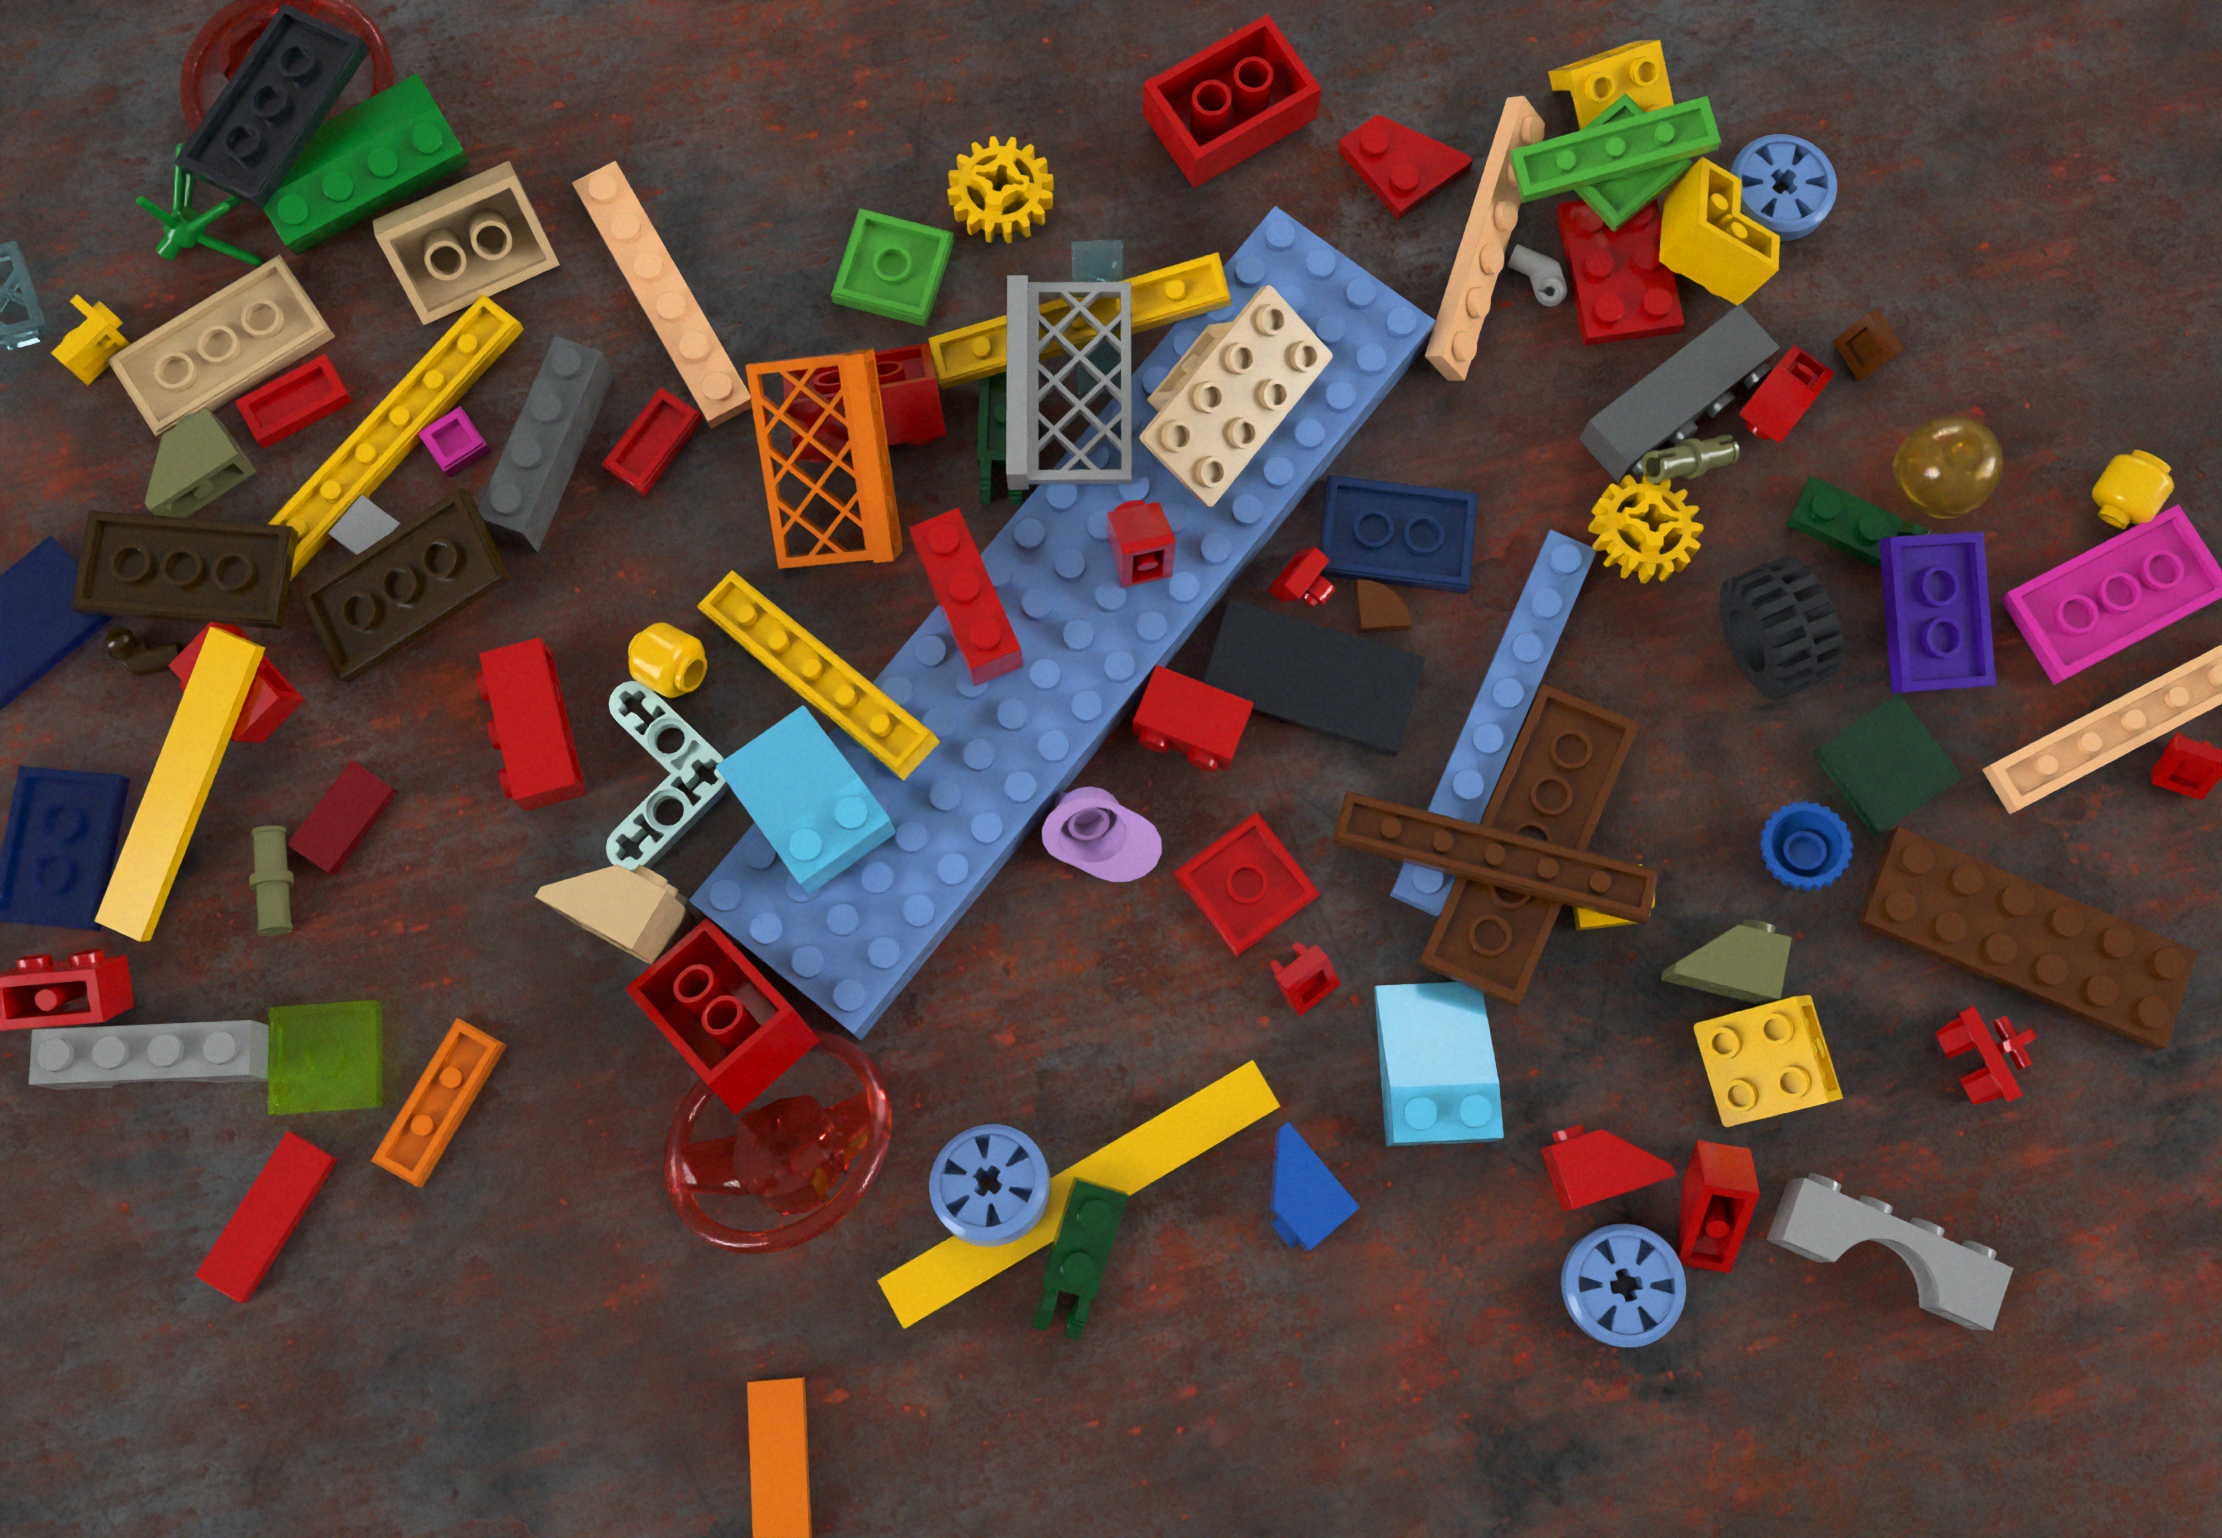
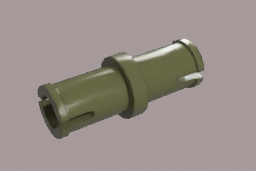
[1641,434,1739,484]
[249,825,294,936]

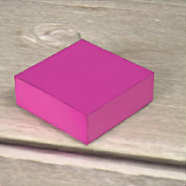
[418,406,491,478]

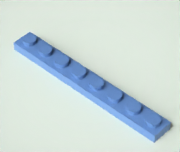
[1389,529,1596,917]

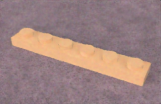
[1425,96,1545,381]
[572,161,752,429]
[1982,645,2222,814]

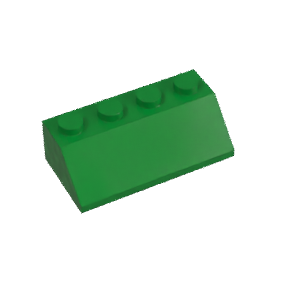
[264,74,470,255]

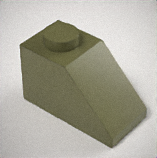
[144,407,257,518]
[1661,920,1792,1005]

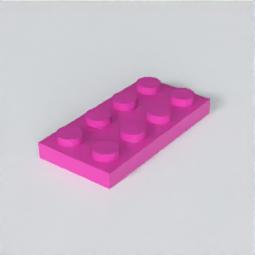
[1999,504,2222,685]

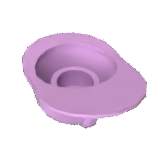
[1042,786,1162,882]

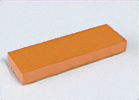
[371,1018,507,1187]
[747,1377,812,1538]

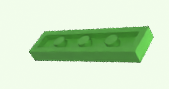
[1509,96,1721,203]

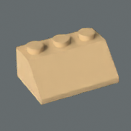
[372,161,560,325]
[535,864,696,965]

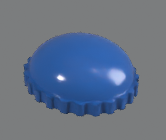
[1760,801,1853,891]

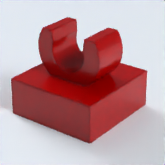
[1267,547,1336,607]
[2151,732,2222,800]
[1270,942,1341,1017]

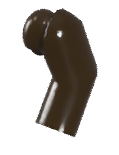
[105,627,184,677]

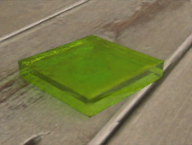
[268,1000,382,1116]

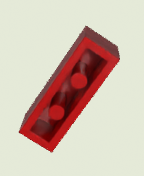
[909,508,1023,686]
[476,637,587,812]

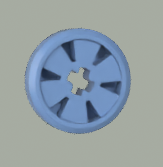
[1728,134,1837,241]
[929,1124,1051,1247]
[1561,1224,1686,1347]

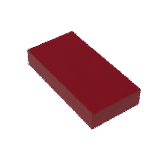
[287,760,398,876]

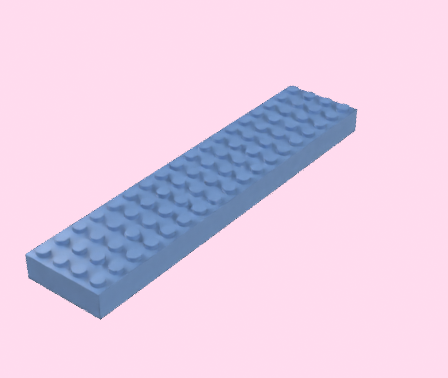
[689,206,1435,1041]

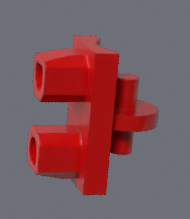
[1934,1005,2037,1105]

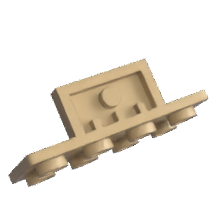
[1140,285,1333,507]

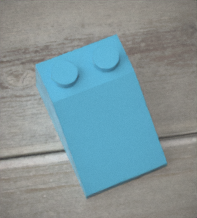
[716,705,896,895]
[1374,982,1504,1147]

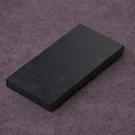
[174,3,371,210]
[1203,598,1426,757]

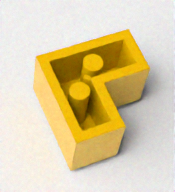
[1659,157,1780,306]

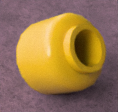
[2091,450,2174,529]
[628,622,707,698]

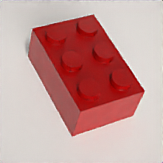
[1142,14,1322,189]
[625,917,820,1115]

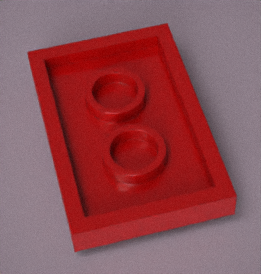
[1556,198,1685,346]

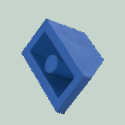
[1270,1122,1360,1251]

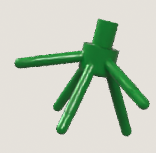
[136,143,263,266]

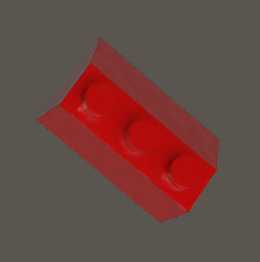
[783,343,947,463]

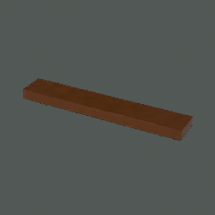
[1333,790,1660,925]

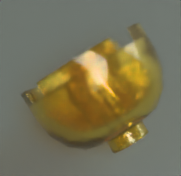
[1893,415,2004,519]

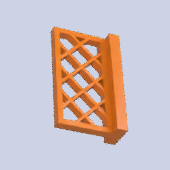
[745,348,903,569]

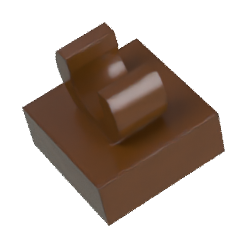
[1833,309,1906,382]

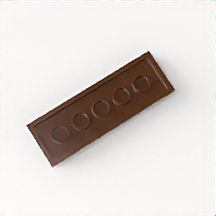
[1419,683,1640,1008]
[1857,826,2198,1050]

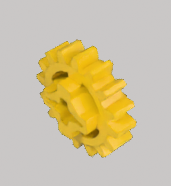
[947,136,1054,244]
[1588,474,1704,584]

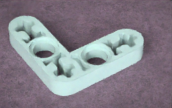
[606,681,730,873]

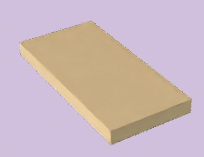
[106,254,335,441]

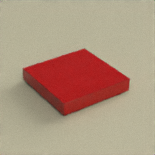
[1173,812,1320,958]

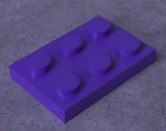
[1879,532,1996,693]

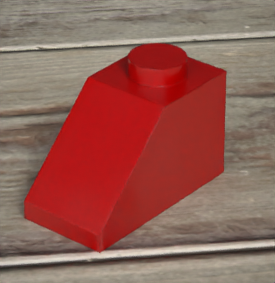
[1738,344,1835,444]
[1107,500,1176,588]
[1540,1124,1676,1211]
[1675,1140,1760,1273]

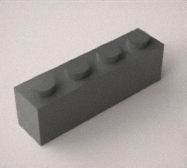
[1579,304,1780,483]
[478,336,615,553]

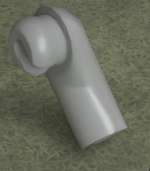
[1507,244,1567,307]

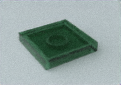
[1812,694,1962,836]

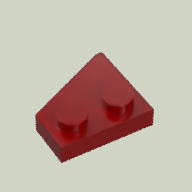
[1338,114,1473,221]

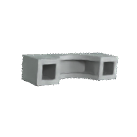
[29,1020,275,1090]
[1766,1173,2013,1331]

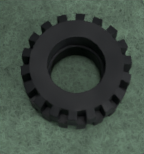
[1719,555,1844,700]

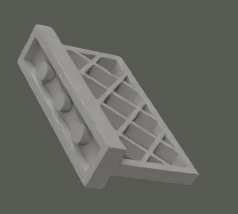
[1006,275,1132,490]

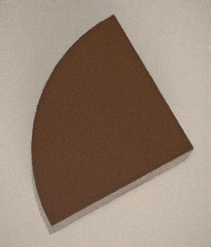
[1355,580,1412,633]

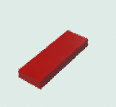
[195,1131,339,1304]

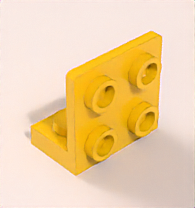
[1548,40,1674,131]
[1694,995,1843,1127]

